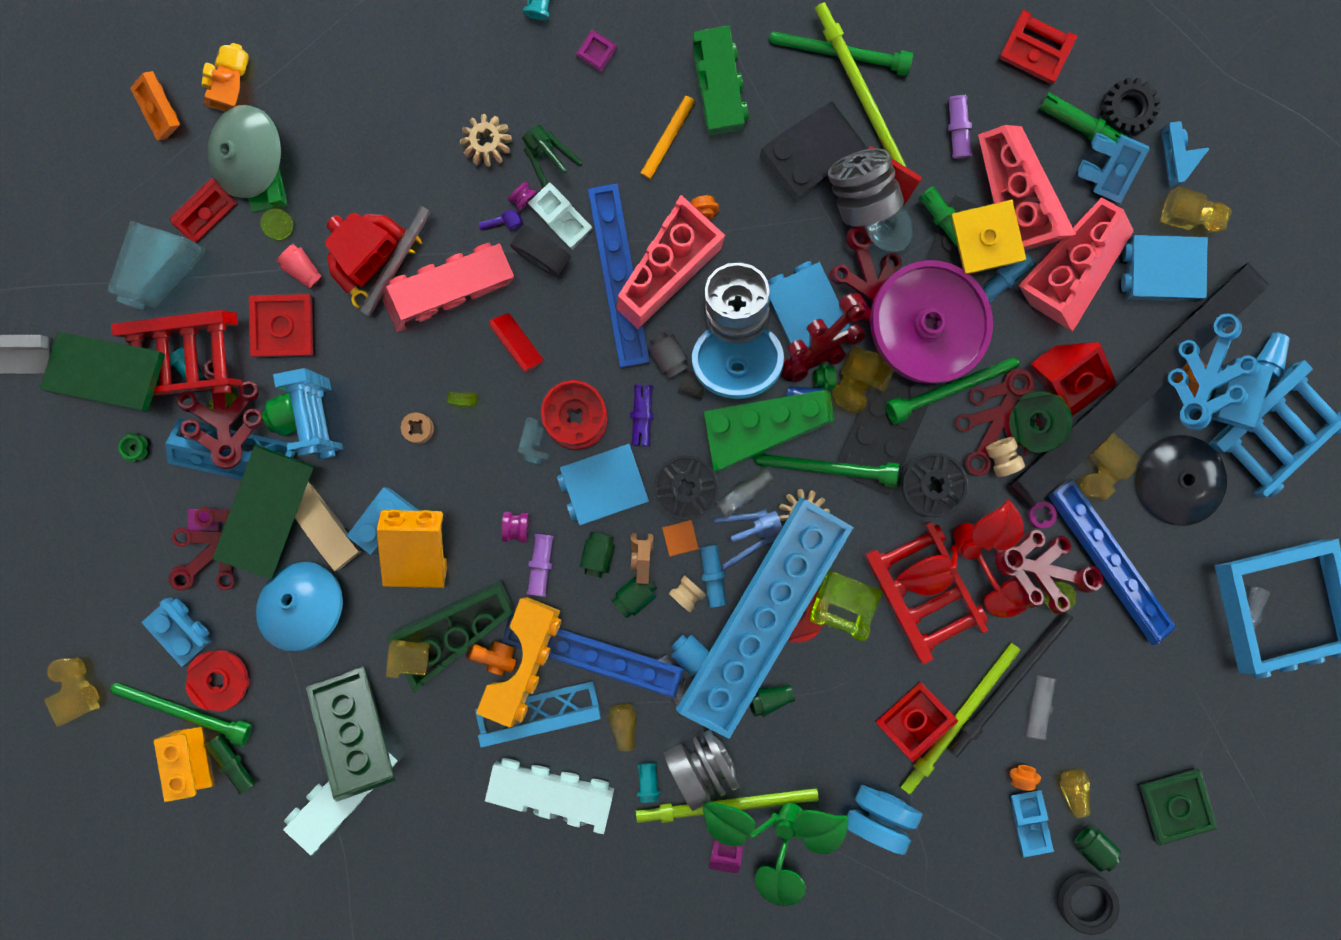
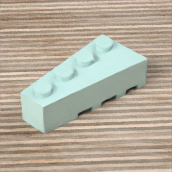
[283,752,398,855]
[485,758,614,835]

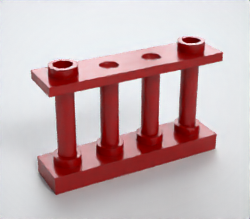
[112,310,243,396]
[863,521,989,665]

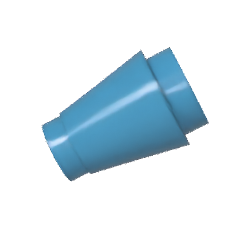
[1256,333,1290,380]

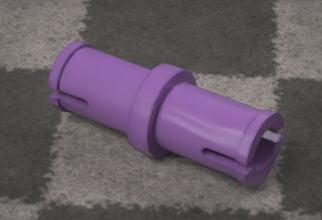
[948,95,972,159]
[527,534,554,597]

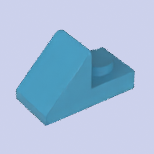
[1161,121,1209,188]

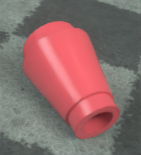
[276,244,322,289]

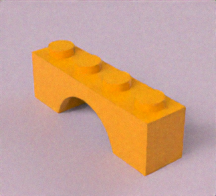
[476,597,561,728]

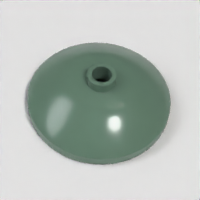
[208,105,281,198]

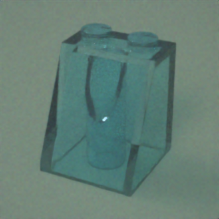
[107,221,206,311]

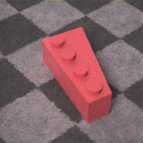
[978,125,1076,251]
[616,195,725,329]
[1019,197,1134,332]
[382,243,514,333]

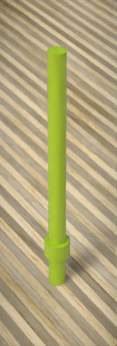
[814,2,906,167]
[901,643,1021,795]
[636,788,819,823]

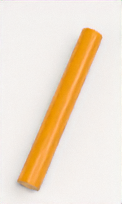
[640,95,696,179]

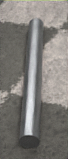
[360,206,431,316]

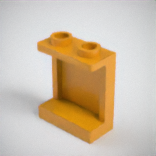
[377,510,447,588]
[154,726,215,802]

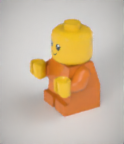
[201,43,249,112]

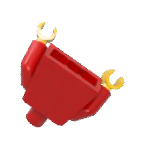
[325,212,422,308]

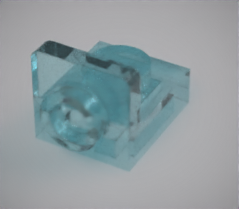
[518,417,550,465]

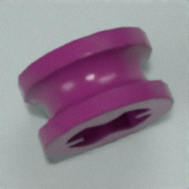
[508,182,538,212]
[1027,501,1057,529]

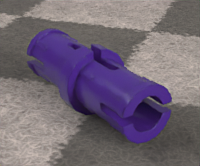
[630,385,654,446]

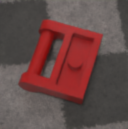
[999,9,1077,85]

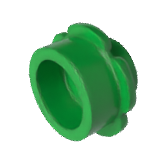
[813,363,836,391]
[118,432,148,462]

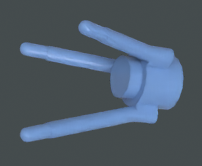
[713,509,782,570]

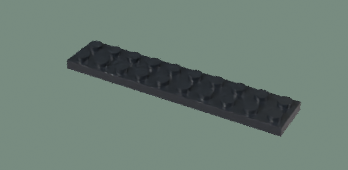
[836,195,988,496]

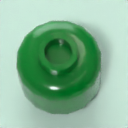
[262,393,297,436]

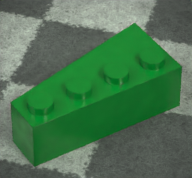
[704,390,835,472]

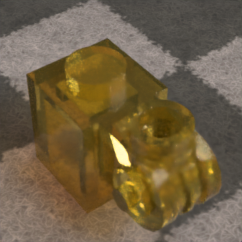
[1160,186,1232,233]
[833,346,894,413]
[1079,433,1141,502]
[44,657,100,727]

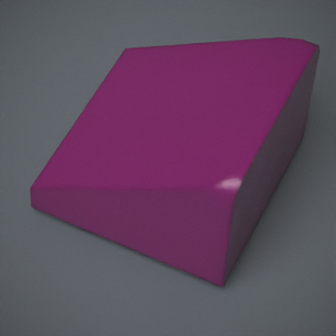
[708,838,744,873]

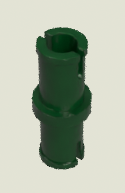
[204,734,256,795]

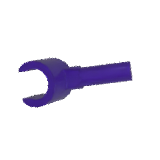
[479,210,523,231]

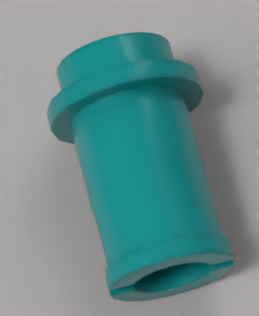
[170,347,205,383]
[637,763,661,803]

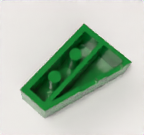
[692,25,749,136]

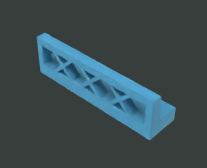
[165,418,295,480]
[475,680,602,747]

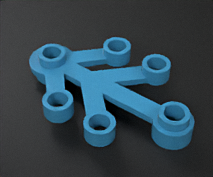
[1168,313,1259,431]

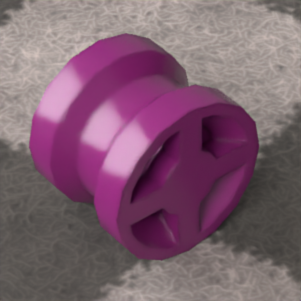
[502,512,529,543]

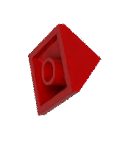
[876,682,958,763]

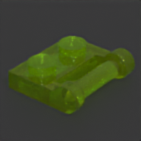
[810,570,883,642]

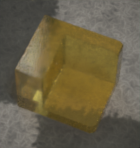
[386,640,430,678]

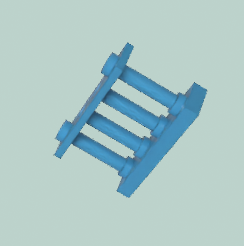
[1208,360,1341,498]
[273,368,343,460]

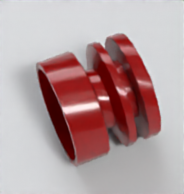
[541,380,608,451]

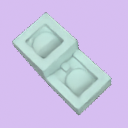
[528,182,594,251]

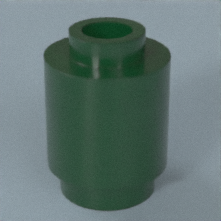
[579,532,615,578]
[611,575,657,619]
[1074,826,1121,872]

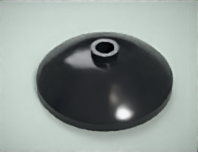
[1135,435,1227,526]

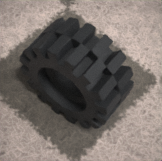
[1100,77,1161,137]

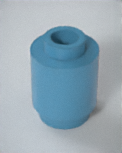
[670,634,709,676]

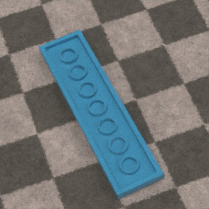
[676,497,854,739]

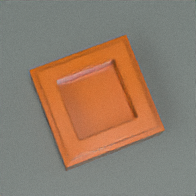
[662,520,699,557]

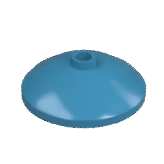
[692,328,784,399]
[256,562,343,652]

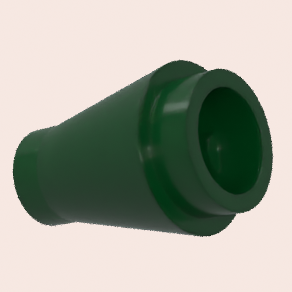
[749,684,795,718]

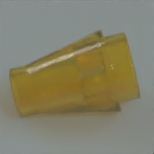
[607,704,637,751]
[1059,769,1091,818]

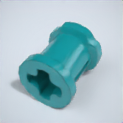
[522,0,550,21]

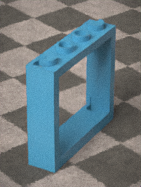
[1215,539,1341,679]

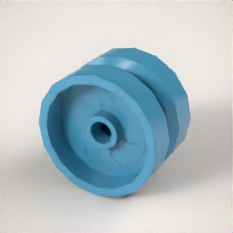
[847,785,923,855]

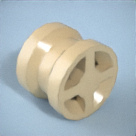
[668,575,707,613]

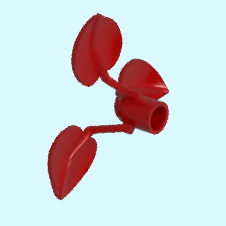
[897,500,1035,618]

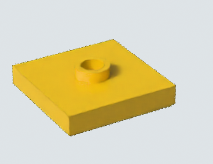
[951,200,1026,274]

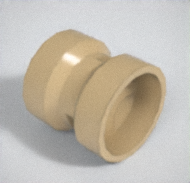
[986,437,1025,477]

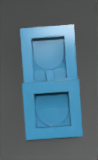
[1011,790,1054,858]

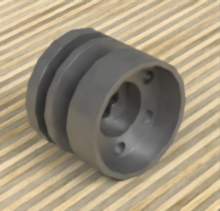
[828,148,904,226]
[705,262,770,344]
[663,729,739,811]

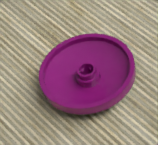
[870,260,993,384]

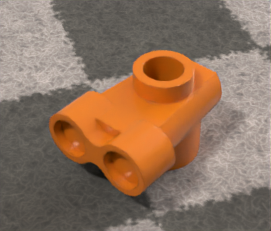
[466,641,516,676]

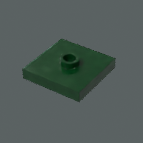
[1139,769,1218,846]

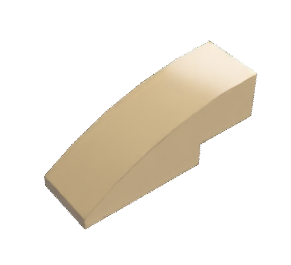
[295,481,362,571]

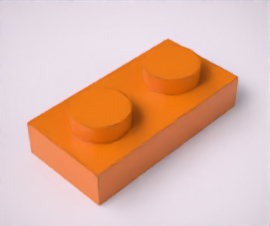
[130,71,180,141]

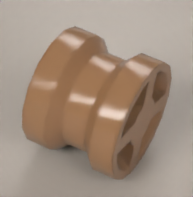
[400,412,434,444]

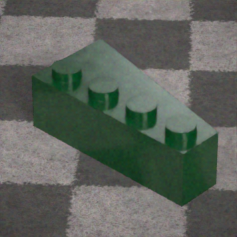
[387,580,514,693]

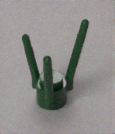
[522,124,582,188]

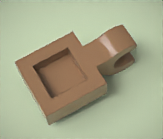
[630,533,654,584]

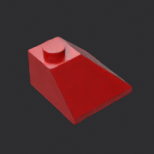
[1031,342,1117,417]

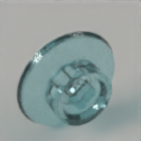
[866,206,914,252]

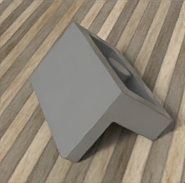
[0,335,52,374]

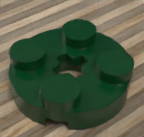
[1009,391,1072,453]

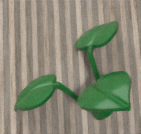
[703,802,848,907]

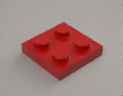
[249,294,313,358]

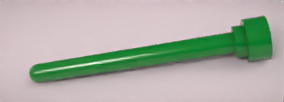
[769,32,913,77]
[885,357,1020,424]
[753,454,900,488]
[110,683,252,748]

